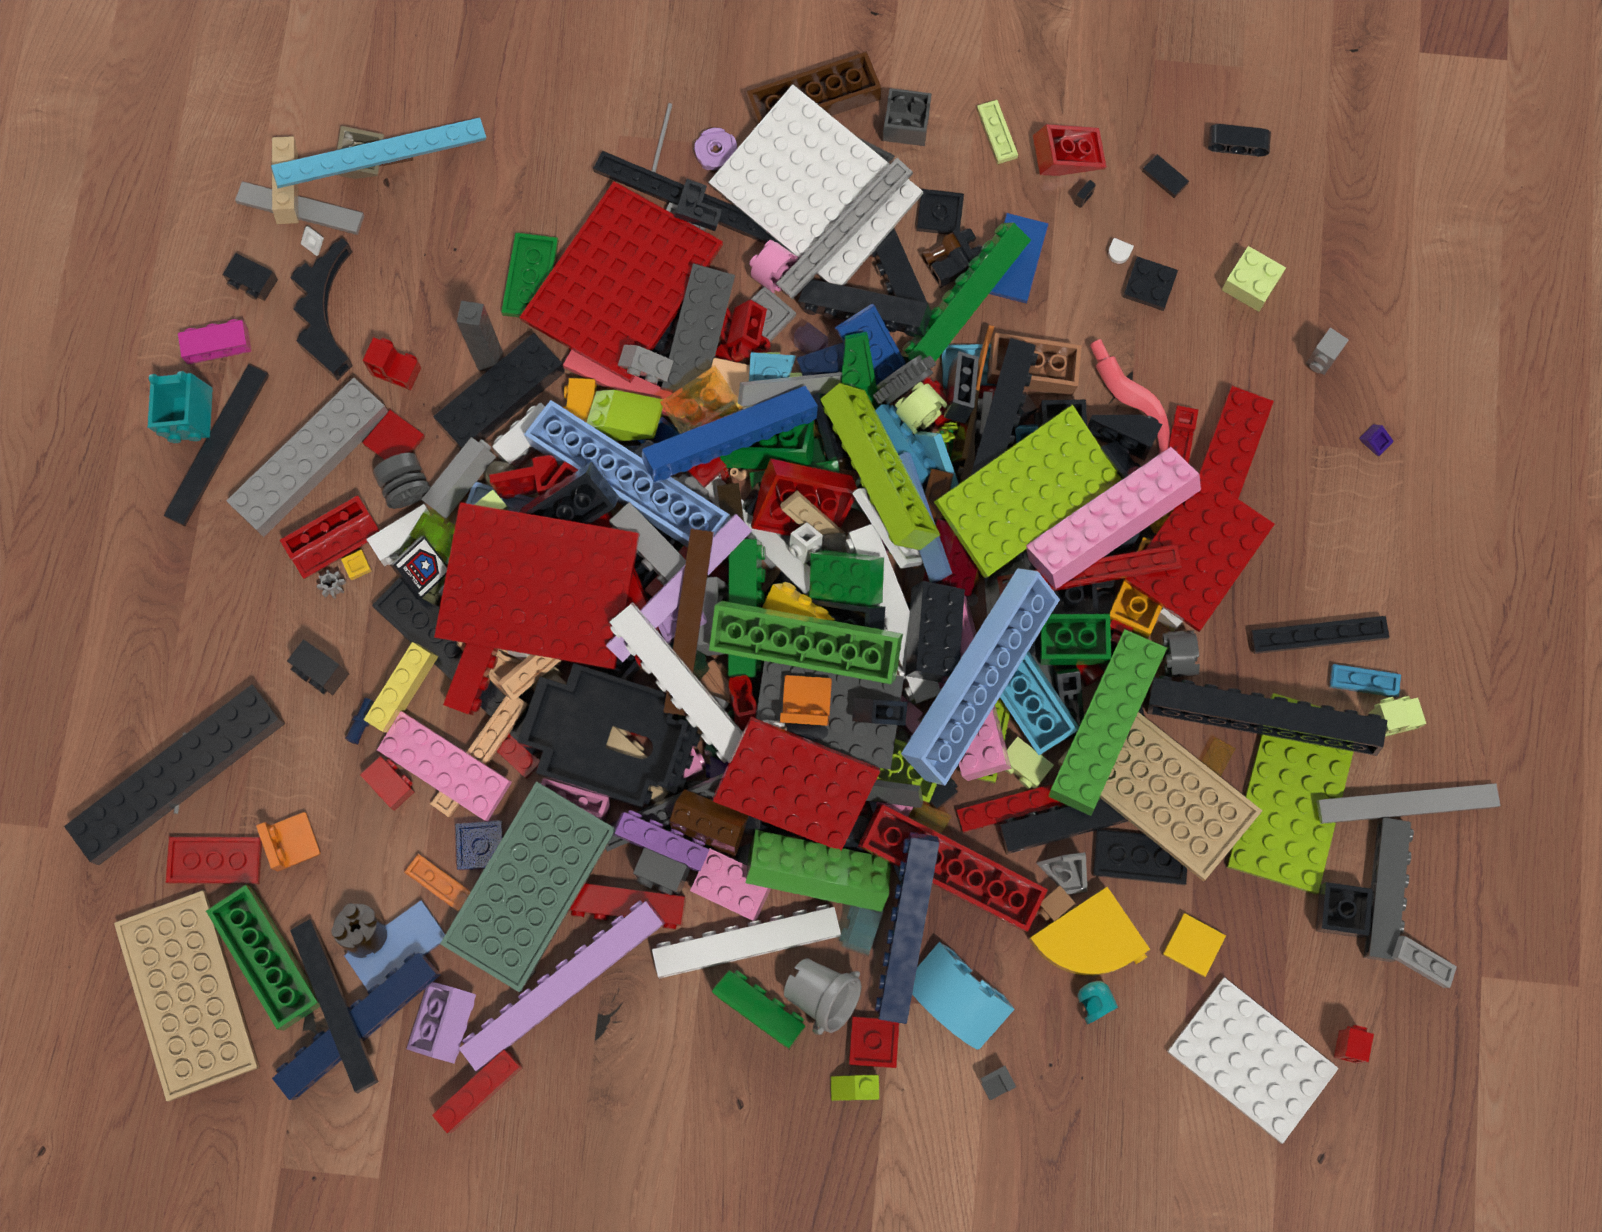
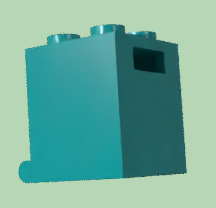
[147,371,213,443]

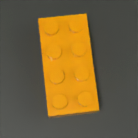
[1108,537,1162,639]

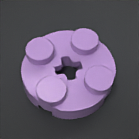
[695,128,737,171]

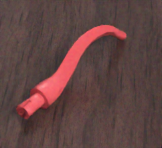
[1090,339,1170,455]

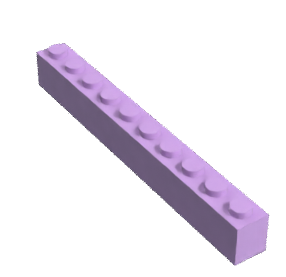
[459,900,665,1071]

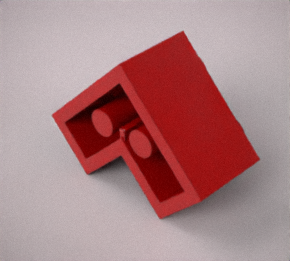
[362,337,421,391]

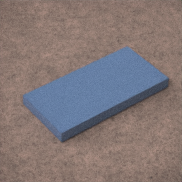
[344,900,446,990]

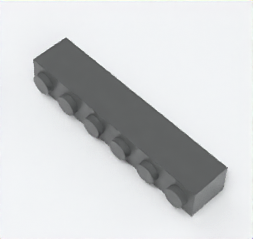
[1364,818,1414,962]

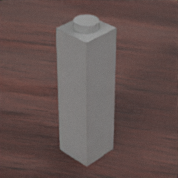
[421,437,496,519]

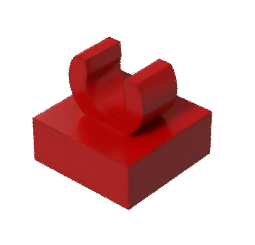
[1110,619,1133,647]

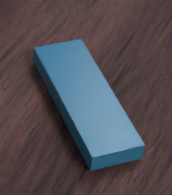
[1329,664,1401,698]

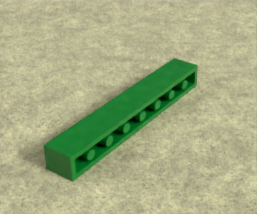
[901,222,1031,363]

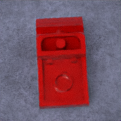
[489,455,578,499]

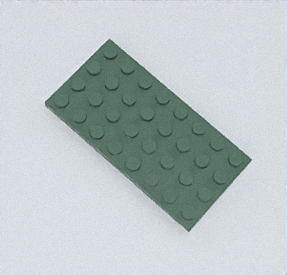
[440,782,616,992]

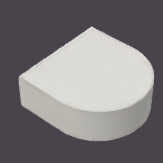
[1108,238,1134,264]

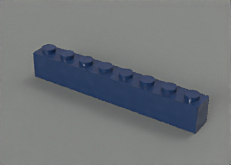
[875,832,940,1024]
[272,952,441,1100]

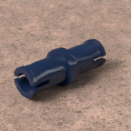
[345,698,375,745]

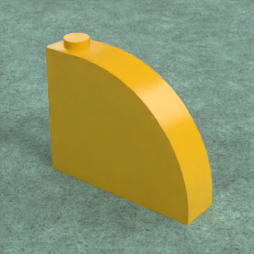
[1028,887,1150,976]

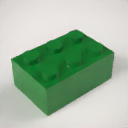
[809,550,884,606]
[1040,614,1111,665]

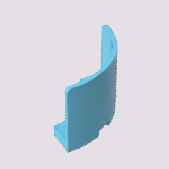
[912,942,1015,1050]

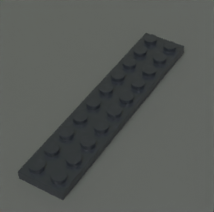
[372,577,538,755]

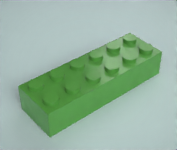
[745,830,891,912]

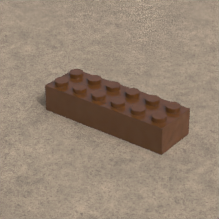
[747,51,881,126]

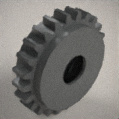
[873,355,936,405]

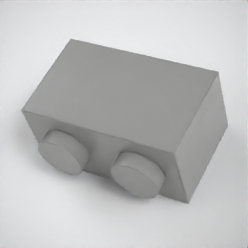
[1306,328,1349,375]

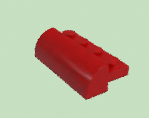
[279,495,380,579]

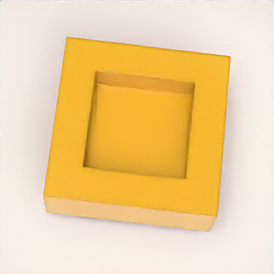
[341,550,372,581]

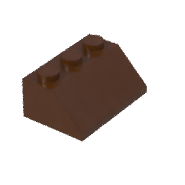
[670,790,749,856]

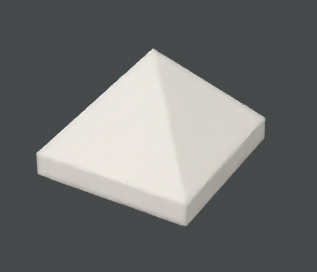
[301,226,324,256]

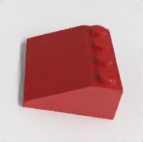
[751,459,857,536]

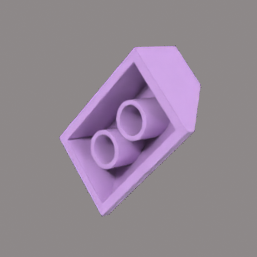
[406,982,476,1063]

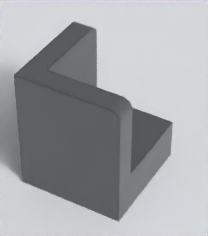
[978,1066,1016,1100]

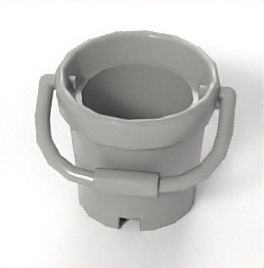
[784,958,862,1035]

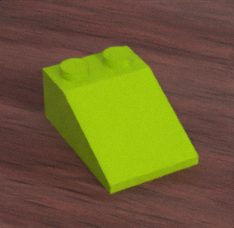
[586,390,665,441]

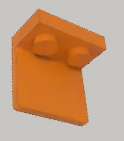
[780,675,832,726]
[256,812,321,872]

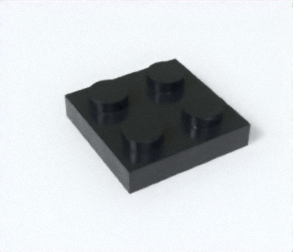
[1123,256,1178,311]

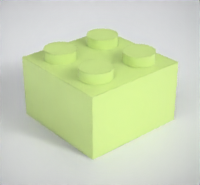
[1222,246,1286,312]

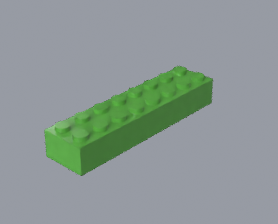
[709,601,903,684]
[1048,629,1167,816]

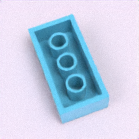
[1000,652,1079,755]

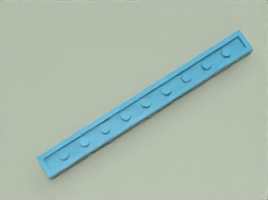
[271,118,486,189]

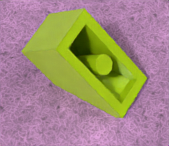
[831,1075,879,1101]

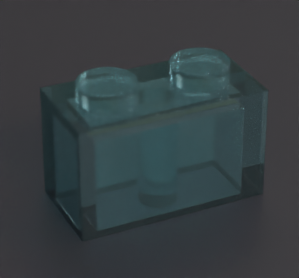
[839,906,884,956]

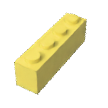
[364,642,439,733]

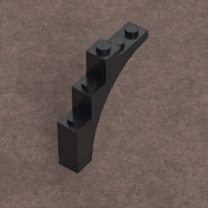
[290,238,353,381]

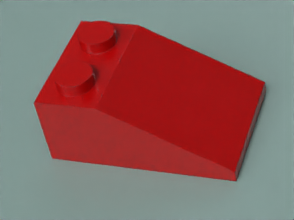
[1033,124,1107,176]

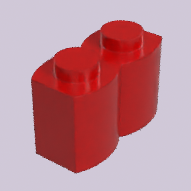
[729,675,757,731]

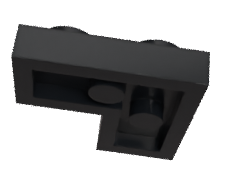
[674,179,722,231]

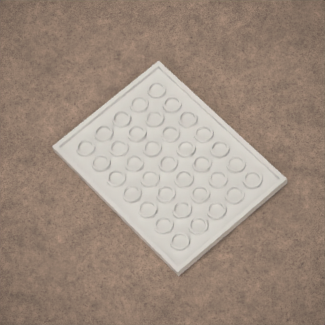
[709,85,923,286]

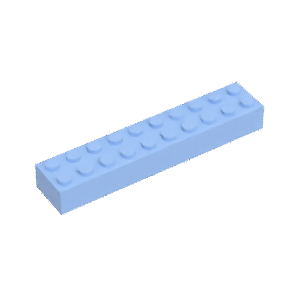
[524,400,731,548]
[901,568,1060,786]

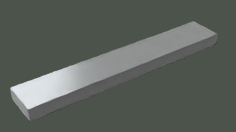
[235,182,364,235]
[738,372,842,406]

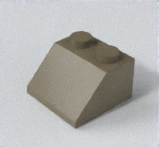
[337,126,384,179]

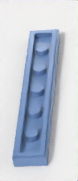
[899,452,952,583]

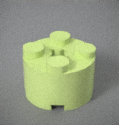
[895,382,947,434]

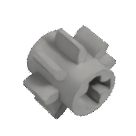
[317,570,346,599]

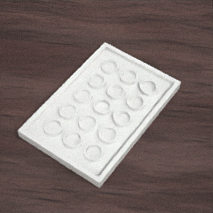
[1167,977,1339,1144]

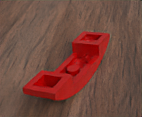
[1169,405,1199,464]

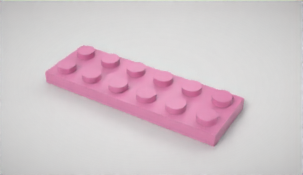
[377,711,512,821]

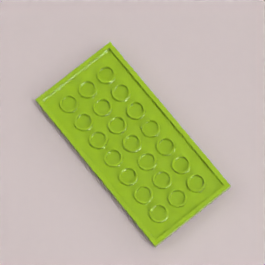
[934,405,1122,578]
[1227,693,1353,894]

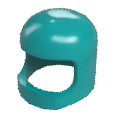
[1078,981,1119,1025]

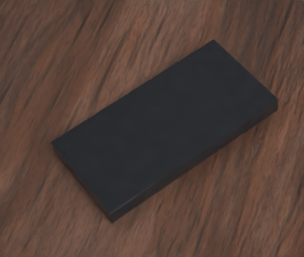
[1093,829,1187,886]

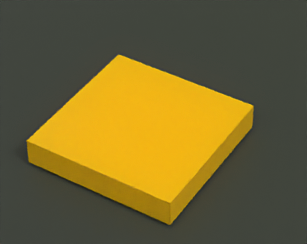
[1163,913,1226,977]

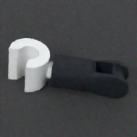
[763,720,828,739]

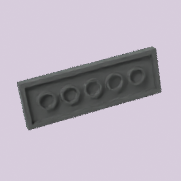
[661,264,735,400]

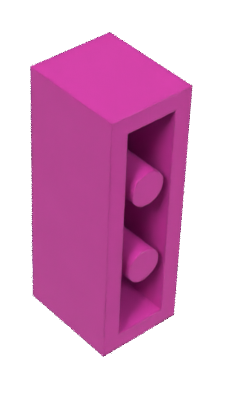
[178,319,252,365]

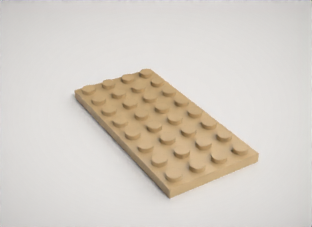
[1058,712,1262,882]
[114,891,259,1102]

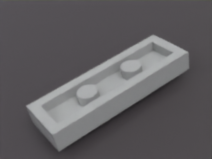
[1392,936,1457,988]

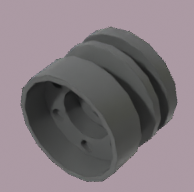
[373,453,430,509]

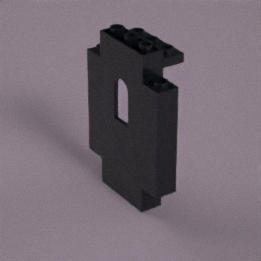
[517,663,701,809]

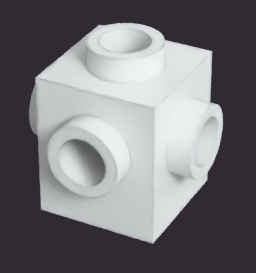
[789,522,823,564]

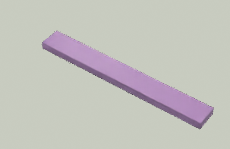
[605,514,752,662]

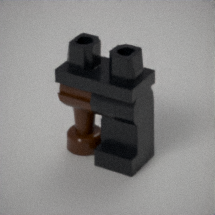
[920,228,983,289]

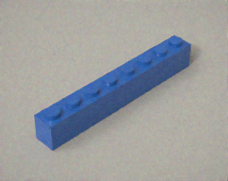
[642,386,818,482]

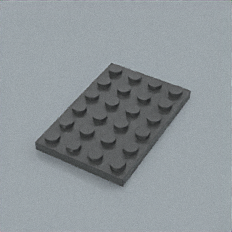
[756,661,904,769]

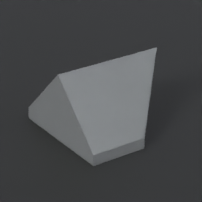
[1036,852,1088,894]

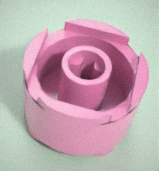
[749,240,799,293]

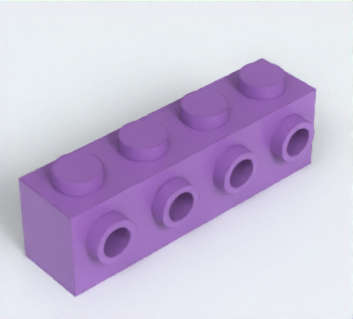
[614,810,709,872]

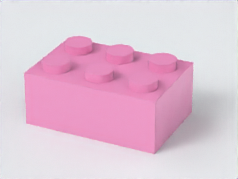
[690,849,771,921]

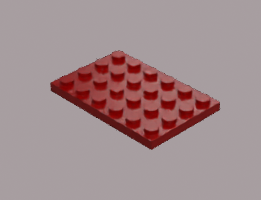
[1124,474,1275,632]
[713,717,880,851]

